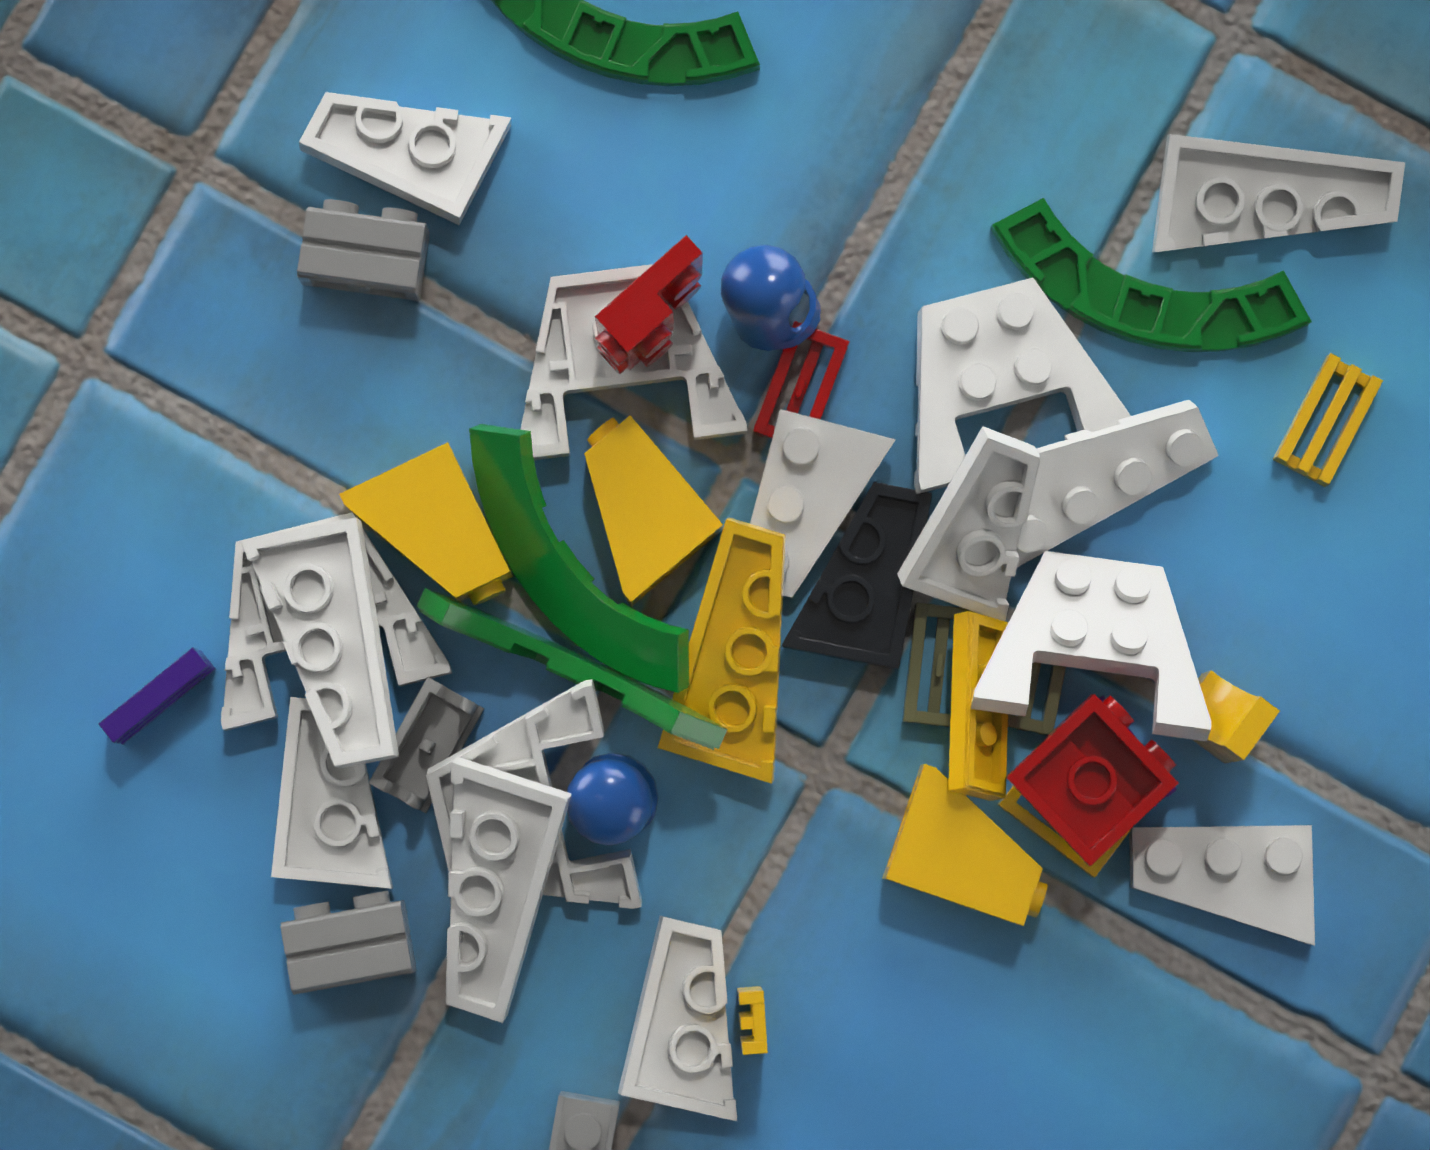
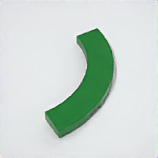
[491,0,760,86]
[990,198,1312,352]
[469,424,689,693]
[417,588,727,750]

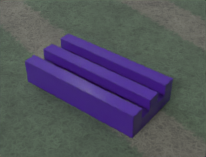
[98,647,216,745]

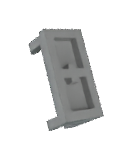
[368,677,484,813]

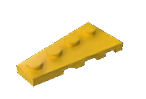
[658,517,786,784]

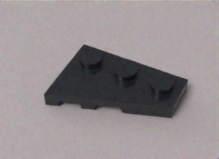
[781,482,932,670]

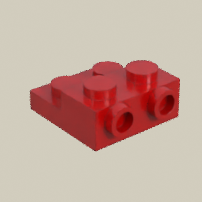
[595,235,703,374]
[1005,694,1179,867]

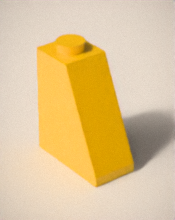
[584,415,723,606]
[339,442,513,606]
[882,764,1048,926]

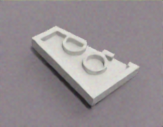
[299,92,511,225]
[750,409,896,598]
[897,426,1040,621]
[271,697,393,889]
[1129,825,1315,946]
[618,916,737,1121]

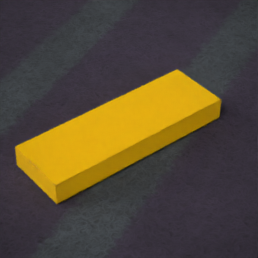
[948,611,1009,801]

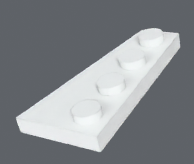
[1152,134,1405,253]
[959,400,1219,567]
[240,518,399,768]
[446,757,572,1023]

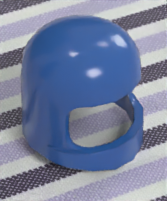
[721,244,821,351]
[567,753,659,846]

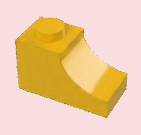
[1192,670,1280,764]

